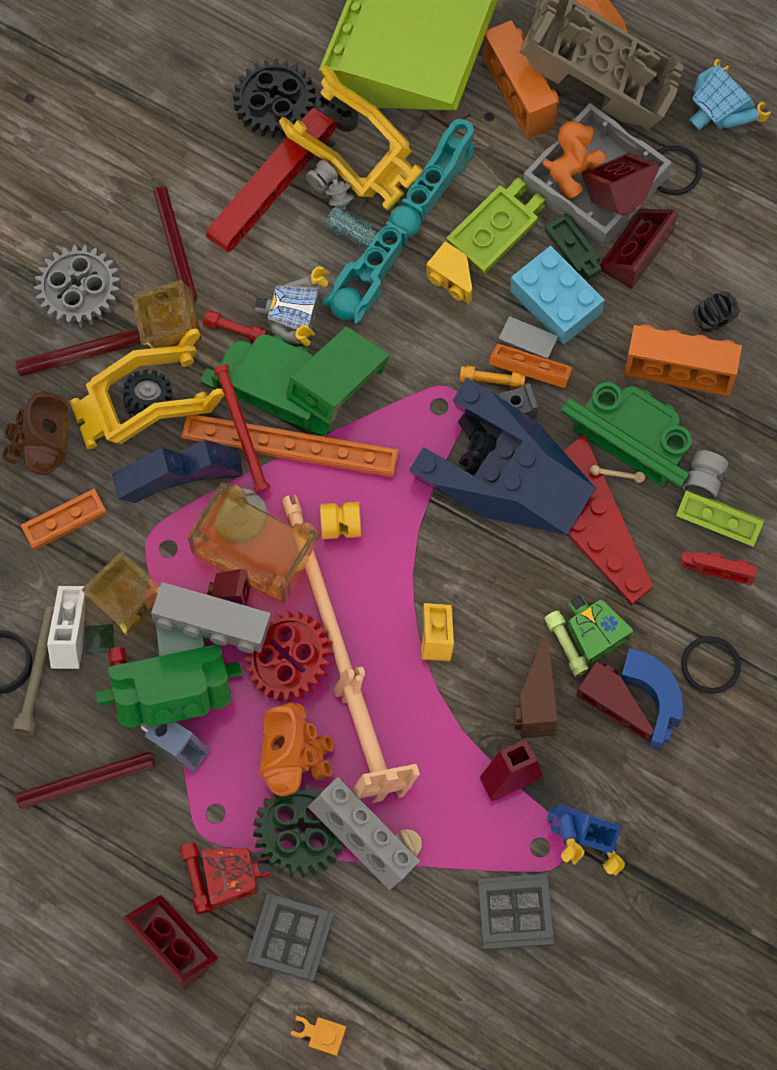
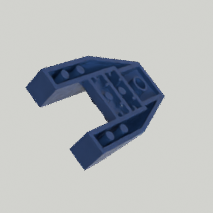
[409,378,596,535]

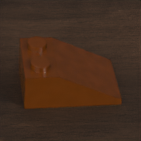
[513,638,558,738]

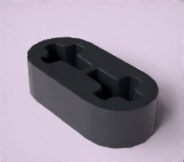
[315,93,358,132]

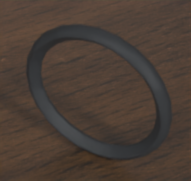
[657,145,702,195]
[681,636,741,694]

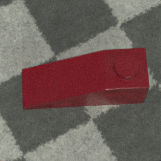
[576,662,654,742]

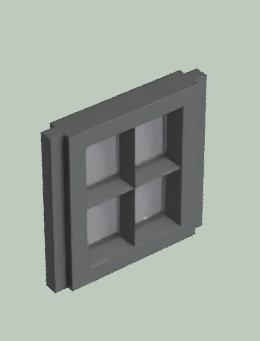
[478,874,554,950]
[246,893,334,982]

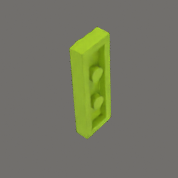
[676,489,764,547]

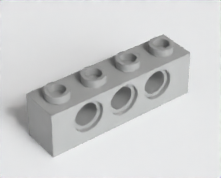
[308,777,420,890]

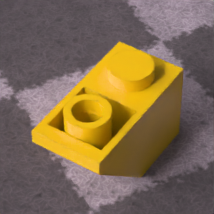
[426,241,472,304]

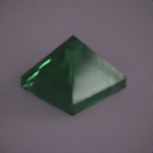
[85,624,115,654]

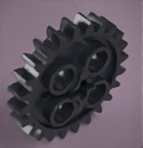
[233,59,316,138]

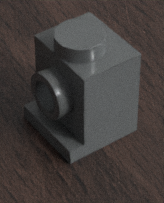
[498,383,538,419]

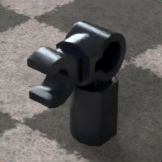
[458,413,496,475]

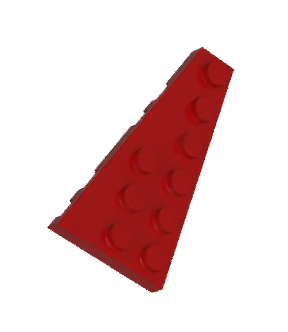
[564,434,653,606]

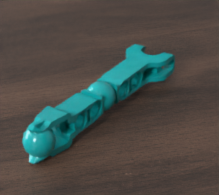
[323,119,474,325]

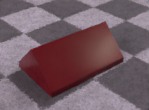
[599,209,678,289]
[122,895,219,990]

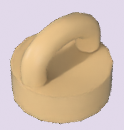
[396,829,422,856]

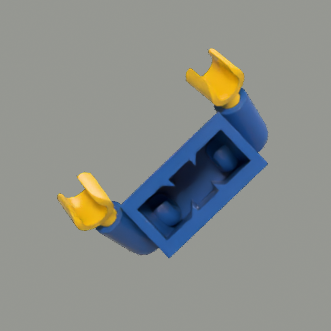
[547,804,625,875]

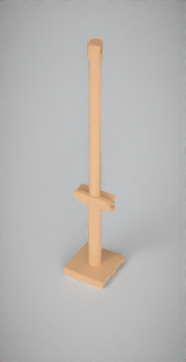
[282,495,420,803]

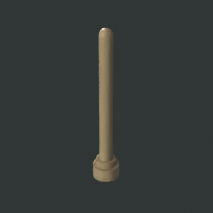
[12,605,54,736]

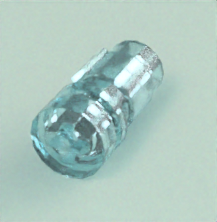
[325,205,378,249]

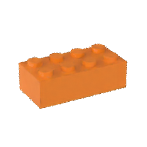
[482,20,559,140]
[624,325,742,397]

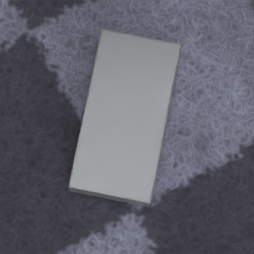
[498,316,558,359]

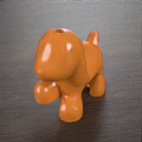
[542,121,607,199]

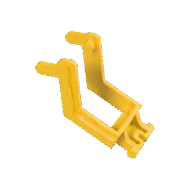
[279,65,423,211]
[69,329,224,450]

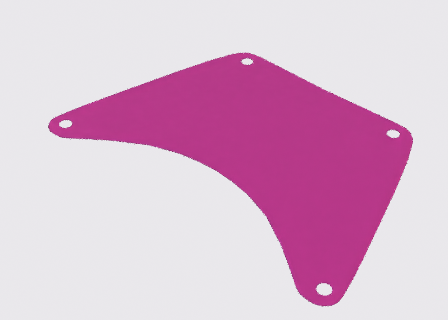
[145,385,567,872]

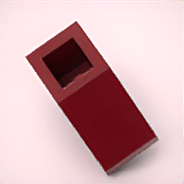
[480,739,544,802]

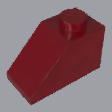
[207,569,251,606]

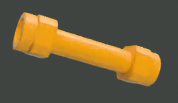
[460,366,525,390]

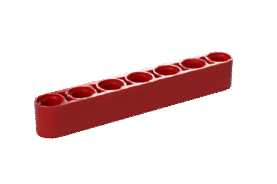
[206,108,337,253]

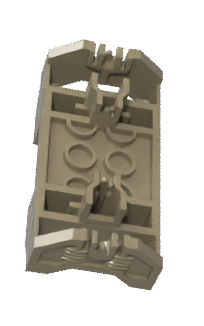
[520,0,684,129]

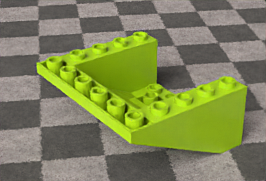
[319,0,498,110]

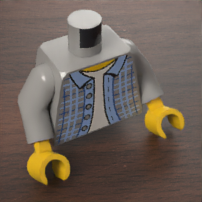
[255,266,329,347]

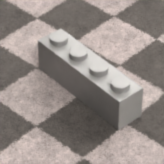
[151,582,271,653]

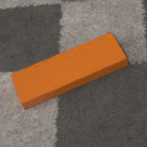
[489,343,573,388]
[21,488,107,551]

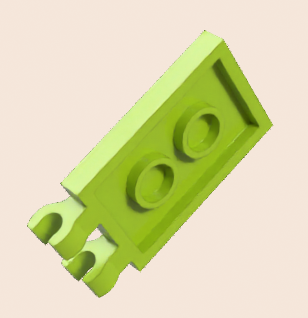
[446,177,545,275]

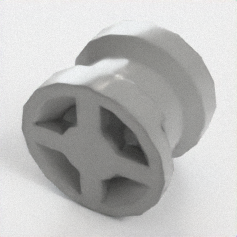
[306,160,338,193]

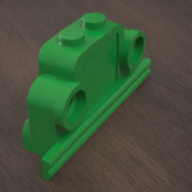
[200,335,332,437]
[561,382,692,488]
[95,644,243,727]

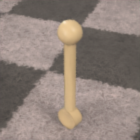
[590,465,645,483]

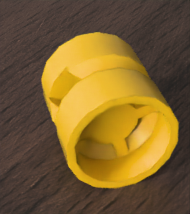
[320,502,361,539]

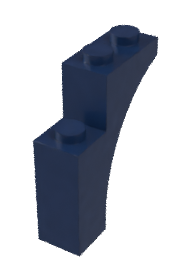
[112,439,243,503]

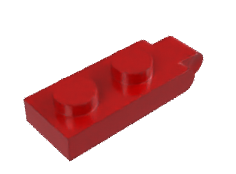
[680,551,757,586]

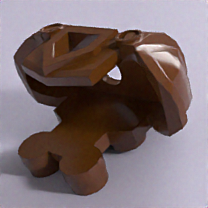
[2,391,69,475]

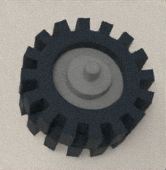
[123,369,172,416]

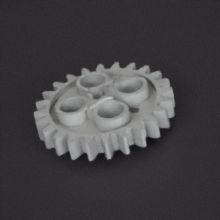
[34,245,121,327]

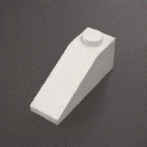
[47,586,87,669]

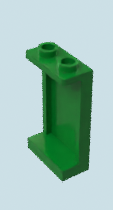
[286,326,390,425]

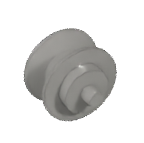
[325,179,354,210]

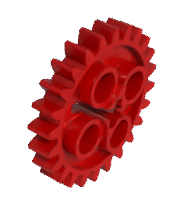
[244,610,334,702]

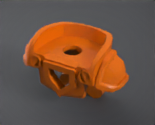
[258,703,334,796]

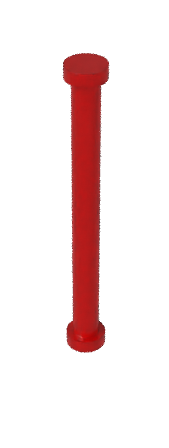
[213,364,271,493]

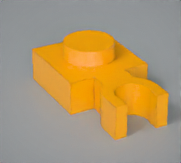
[290,1016,347,1056]

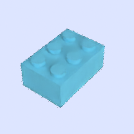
[510,246,605,345]

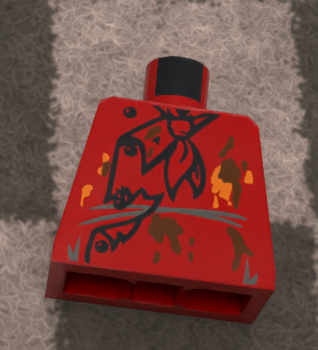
[201,848,272,910]

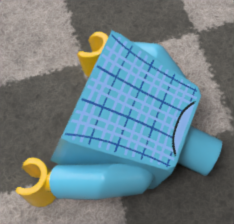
[689,59,771,131]

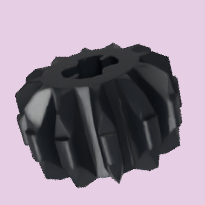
[692,291,740,332]

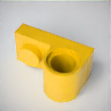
[421,603,454,662]

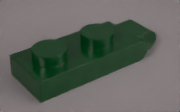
[544,213,602,280]

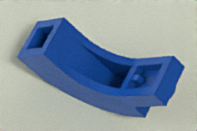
[621,648,683,750]

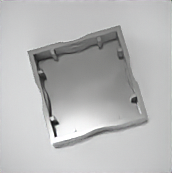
[523,103,672,249]

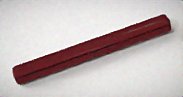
[153,186,197,303]
[16,327,146,376]
[16,752,155,809]

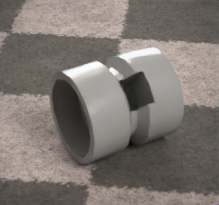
[682,450,729,500]

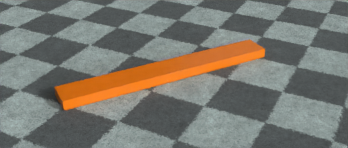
[181,415,399,478]

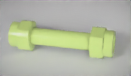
[544,611,590,678]

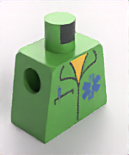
[568,595,633,667]

